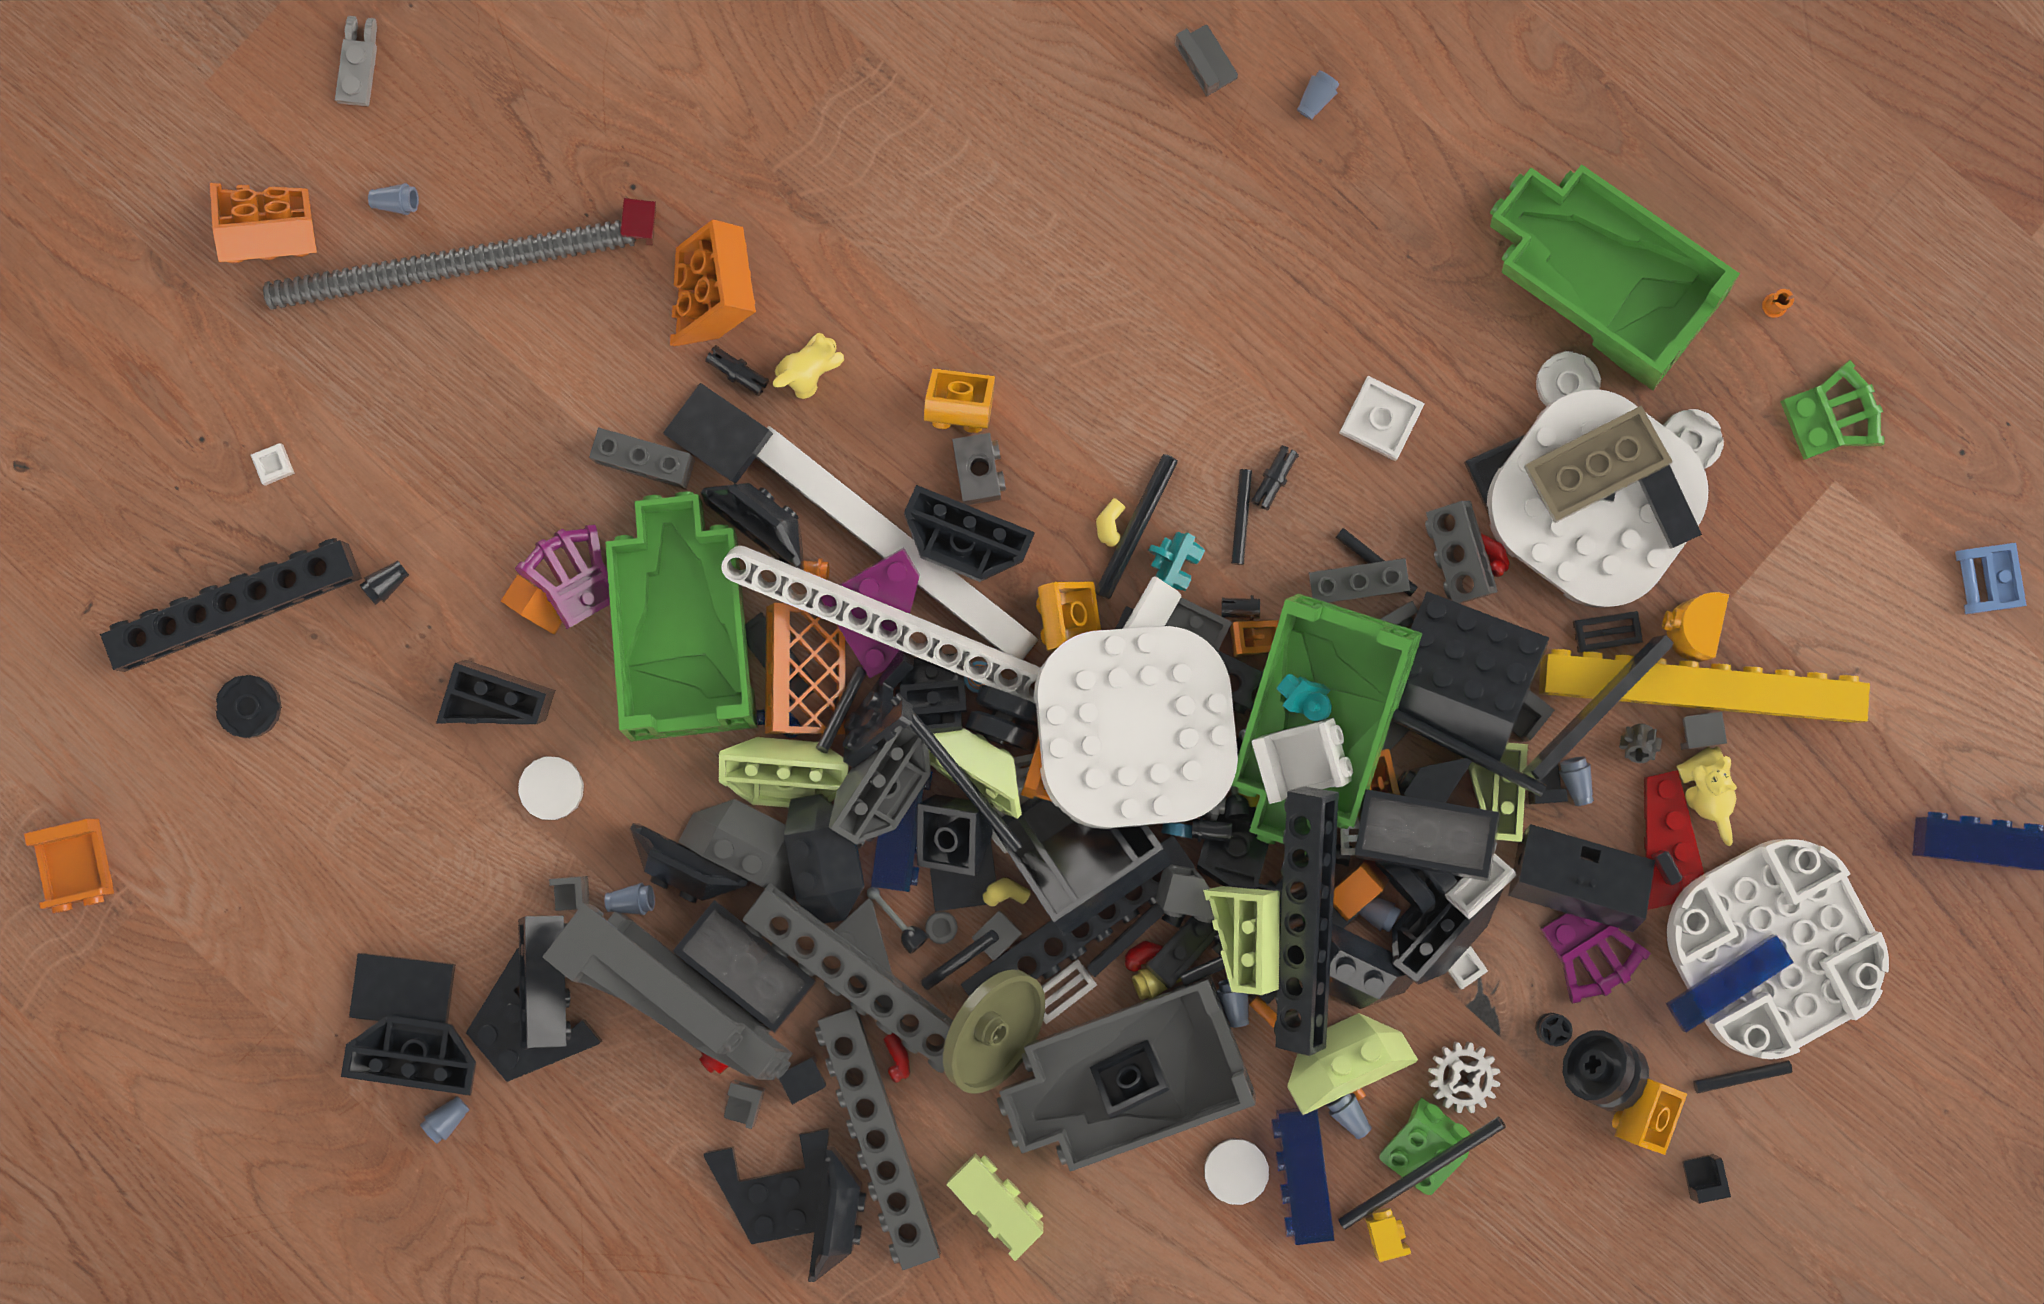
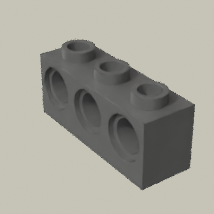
[589,427,695,489]
[1425,501,1498,604]
[1309,558,1410,603]

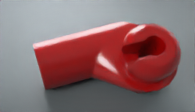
[1481,533,1510,577]
[1125,941,1163,972]
[883,1033,911,1083]

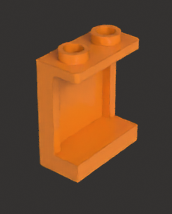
[24,819,114,914]

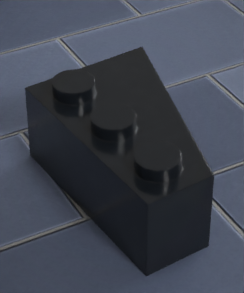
[436,660,556,724]

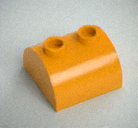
[924,368,995,433]
[1036,582,1101,652]
[1662,592,1729,662]
[1612,1079,1687,1155]

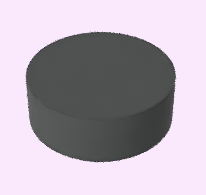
[925,911,958,944]

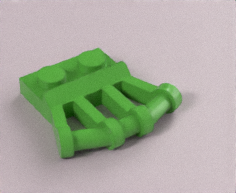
[1780,360,1885,460]

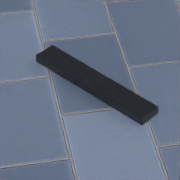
[1522,635,1673,780]

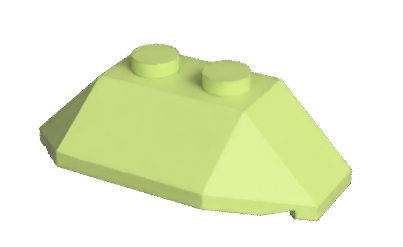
[928,728,1021,819]
[719,737,849,808]
[1287,1013,1418,1115]

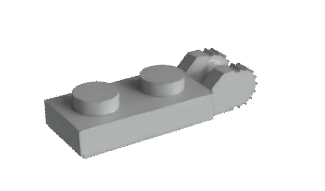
[335,16,377,107]

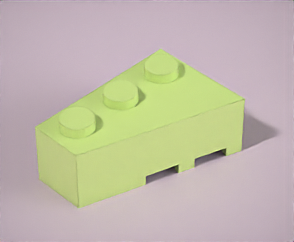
[1468,743,1528,842]
[1203,886,1280,995]
[947,1153,1044,1261]

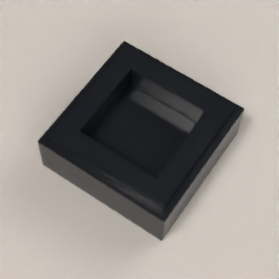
[1651,850,1683,885]

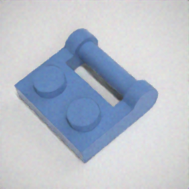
[1955,543,2027,615]

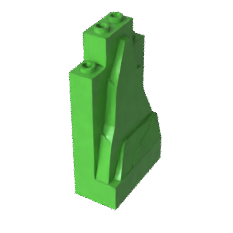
[1490,164,1740,391]
[605,491,758,742]
[1232,593,1422,855]

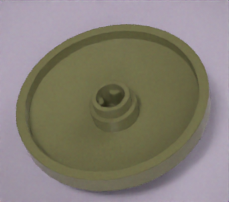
[943,970,1045,1094]

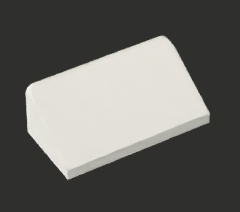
[1123,576,1181,629]

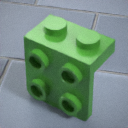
[1379,1097,1470,1195]

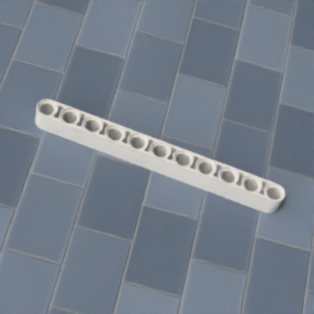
[756,426,1038,660]
[721,546,1041,703]

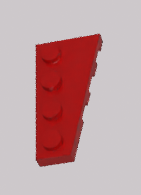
[1644,770,1704,910]

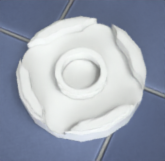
[1536,351,1601,407]
[1663,409,1724,469]
[518,757,584,820]
[1204,1138,1269,1205]

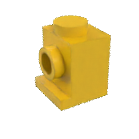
[1365,1208,1411,1262]

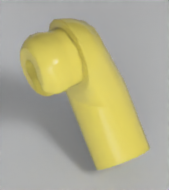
[1096,498,1126,547]
[983,878,1030,906]

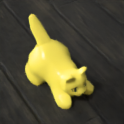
[773,333,844,399]
[1685,756,1737,846]

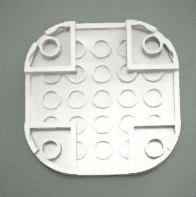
[1487,389,1708,608]
[1034,626,1238,829]
[1667,839,1889,1059]

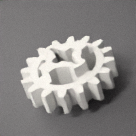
[1428,1042,1500,1113]

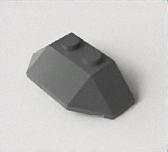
[829,726,931,844]
[678,799,795,900]

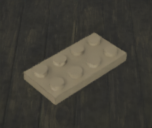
[1524,406,1673,523]

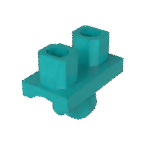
[1148,532,1205,591]
[1277,674,1332,722]

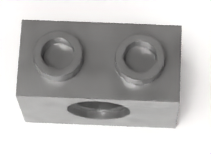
[952,433,1006,505]

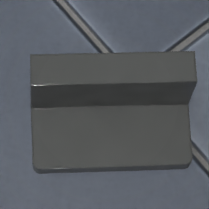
[1175,25,1238,97]

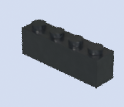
[518,916,571,1050]

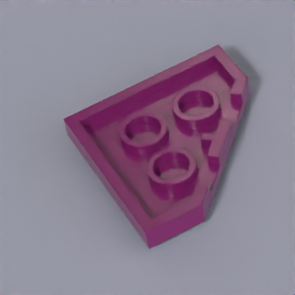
[821,547,920,678]

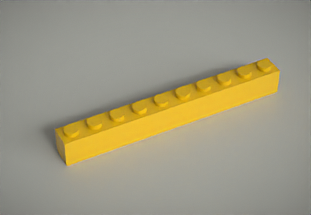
[1539,649,1870,723]

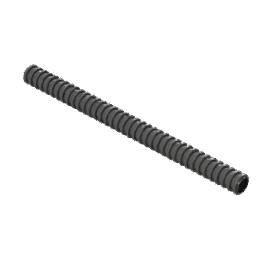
[263,220,636,310]

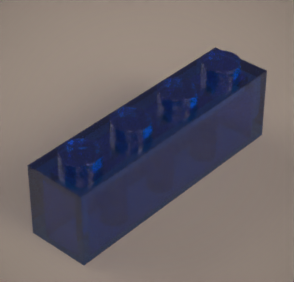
[871,771,933,892]
[1912,812,2044,871]
[1271,1108,1335,1245]

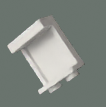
[1252,718,1353,804]

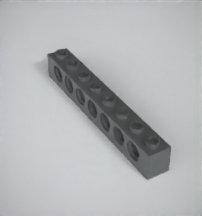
[743,883,953,1073]
[815,1008,941,1271]

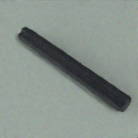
[1095,454,1178,599]

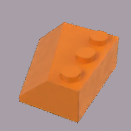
[210,183,317,263]
[670,219,756,346]

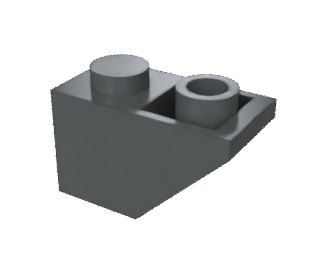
[1155,864,1214,923]

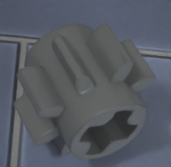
[1619,724,1662,763]

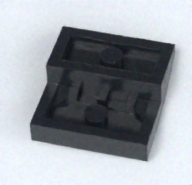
[900,653,967,716]

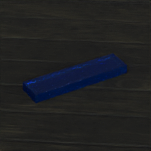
[1666,934,1794,1033]

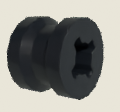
[1535,1012,1573,1047]

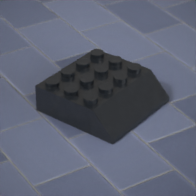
[1391,592,1549,761]
[993,788,1172,936]

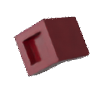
[620,198,656,246]

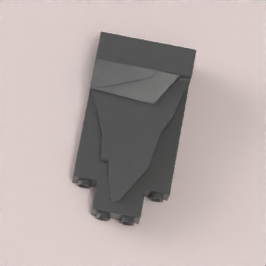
[543,903,793,1080]
[997,975,1256,1172]

